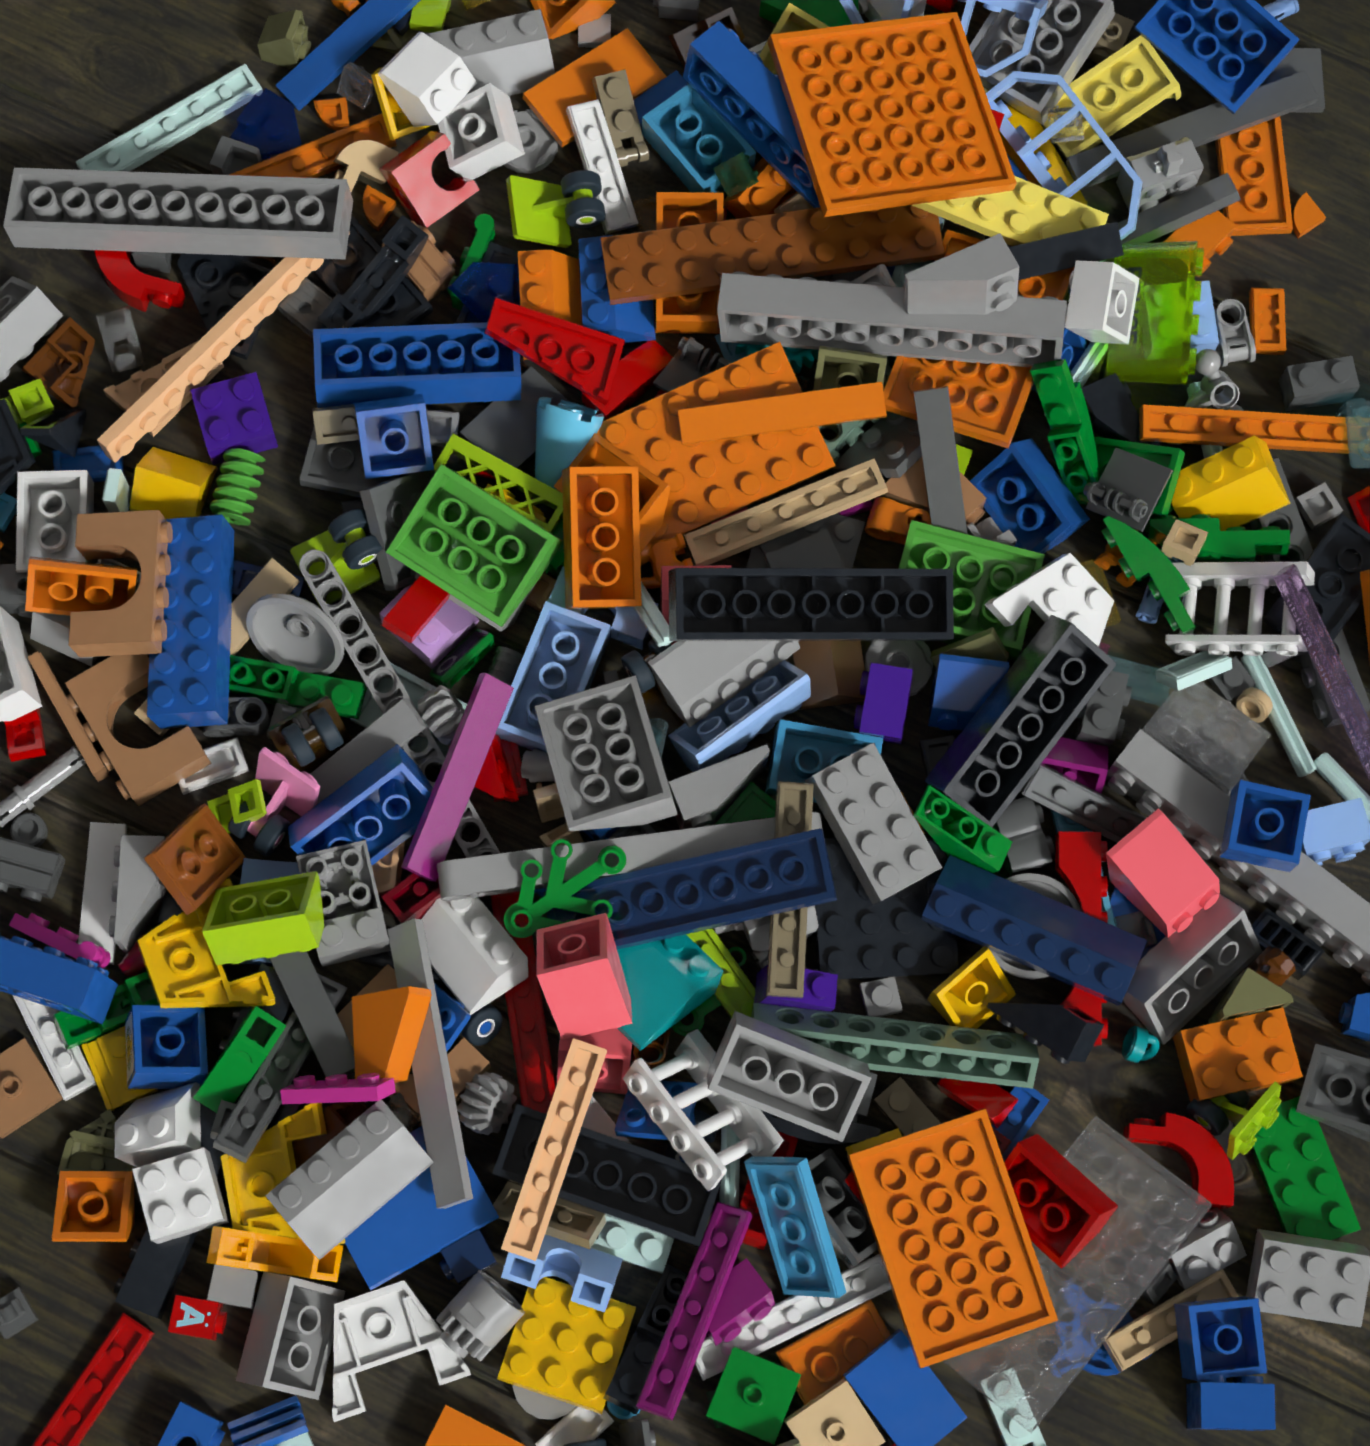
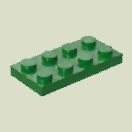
[1251,1096,1361,1240]

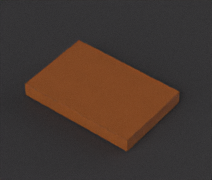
[144,803,247,915]

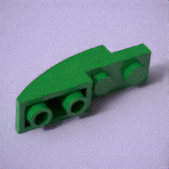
[1030,359,1100,493]
[1148,514,1290,562]
[1101,516,1196,635]
[229,655,367,720]

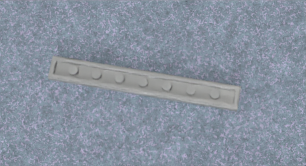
[388,918,473,1209]

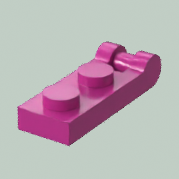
[9,913,111,969]

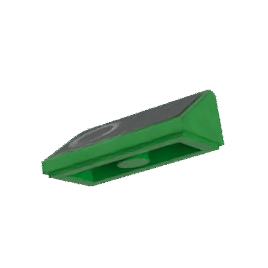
[429,629,495,689]

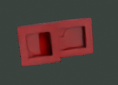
[3,708,46,762]

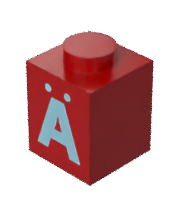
[168,1295,227,1341]

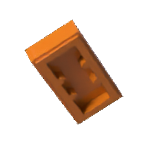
[1249,288,1286,355]

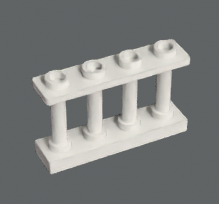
[1165,562,1315,656]
[623,1029,784,1191]

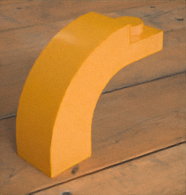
[207,1226,343,1282]

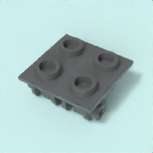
[653,337,731,393]
[1083,448,1173,532]

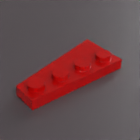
[485,298,625,405]

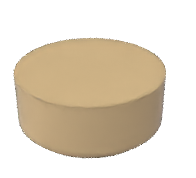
[1236,688,1273,723]

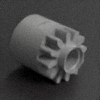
[436,1270,525,1361]

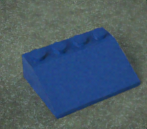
[1134,0,1300,114]
[345,1126,499,1290]

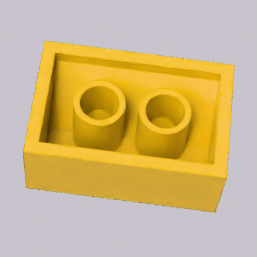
[1171,435,1290,531]

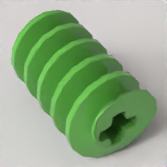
[210,448,266,526]

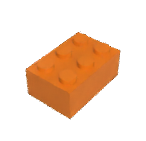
[1173,1007,1303,1102]

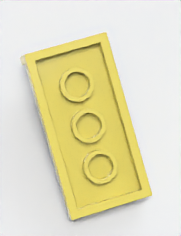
[1043,35,1181,159]

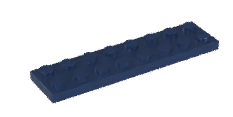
[543,828,837,950]

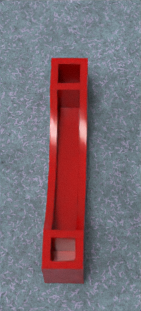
[1055,831,1108,1047]

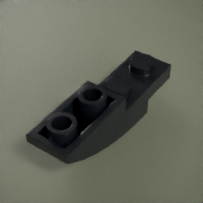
[603,1264,688,1415]

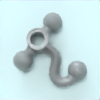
[1165,349,1244,445]

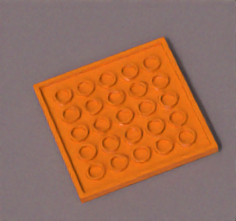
[767,12,1017,217]

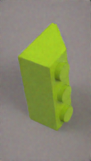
[202,871,324,965]

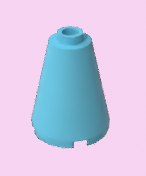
[535,397,604,489]

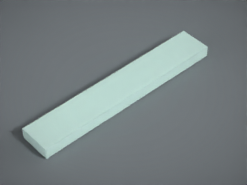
[76,64,264,172]

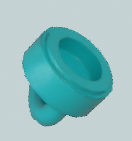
[1122,1026,1160,1063]

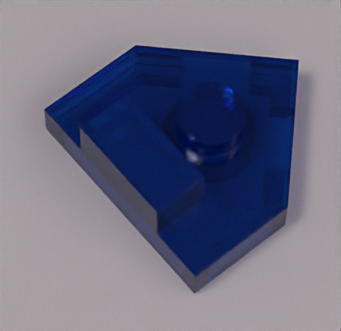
[229,88,302,159]
[448,262,520,323]

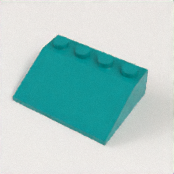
[617,934,724,1051]

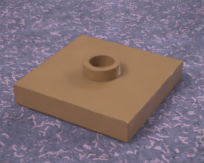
[0,1038,63,1139]

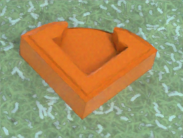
[313,97,350,131]
[363,185,396,231]
[1292,192,1326,238]

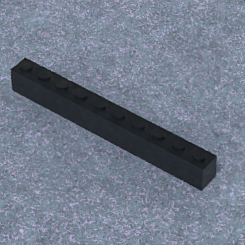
[114,963,293,1320]

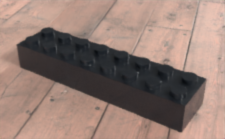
[669,568,954,641]

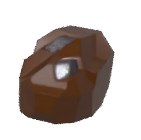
[1246,946,1296,987]

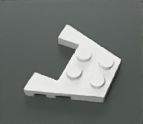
[985,553,1114,646]
[332,1280,471,1422]

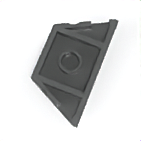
[832,411,922,478]

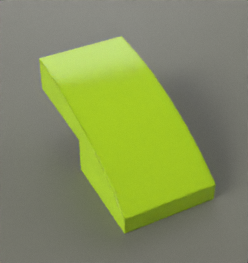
[409,0,451,33]
[0,378,54,424]
[207,779,267,834]

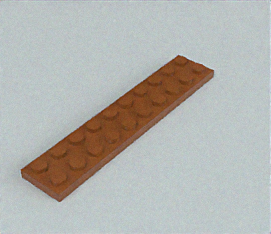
[601,205,945,305]

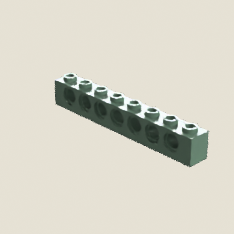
[751,1003,1039,1089]

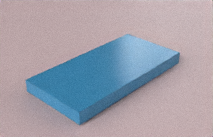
[744,1156,846,1298]

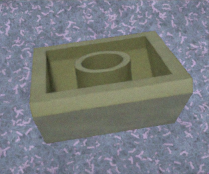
[813,346,887,420]
[1208,968,1294,1024]

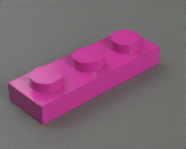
[280,1073,396,1104]

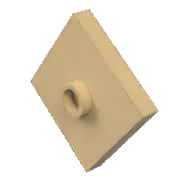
[784,1378,886,1446]

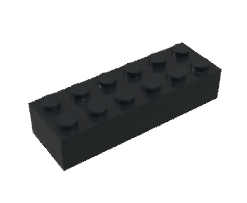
[924,615,1117,827]
[492,1104,722,1247]

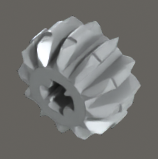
[418,685,465,746]
[457,1072,517,1135]

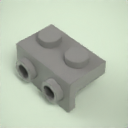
[1156,1208,1247,1290]

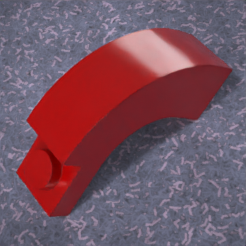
[95,250,186,312]
[1123,1113,1234,1209]

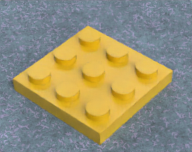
[497,1277,636,1414]

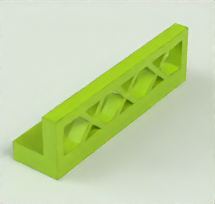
[434,434,563,533]

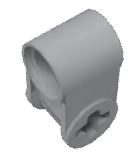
[1215,299,1256,367]

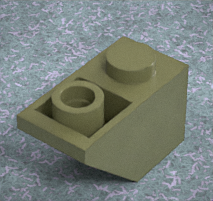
[257,10,311,69]

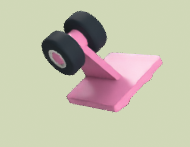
[228,747,320,856]

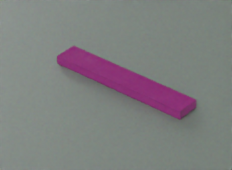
[401,673,514,882]
[636,1201,752,1421]

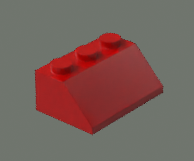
[1004,1134,1118,1268]

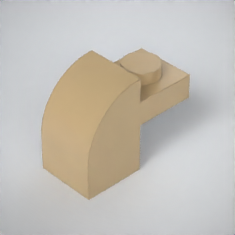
[333,140,399,192]

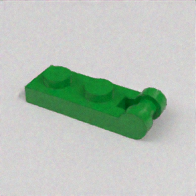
[448,214,496,310]

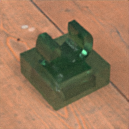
[713,152,759,197]

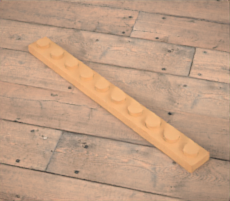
[97,232,350,463]

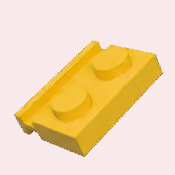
[81,1026,158,1111]

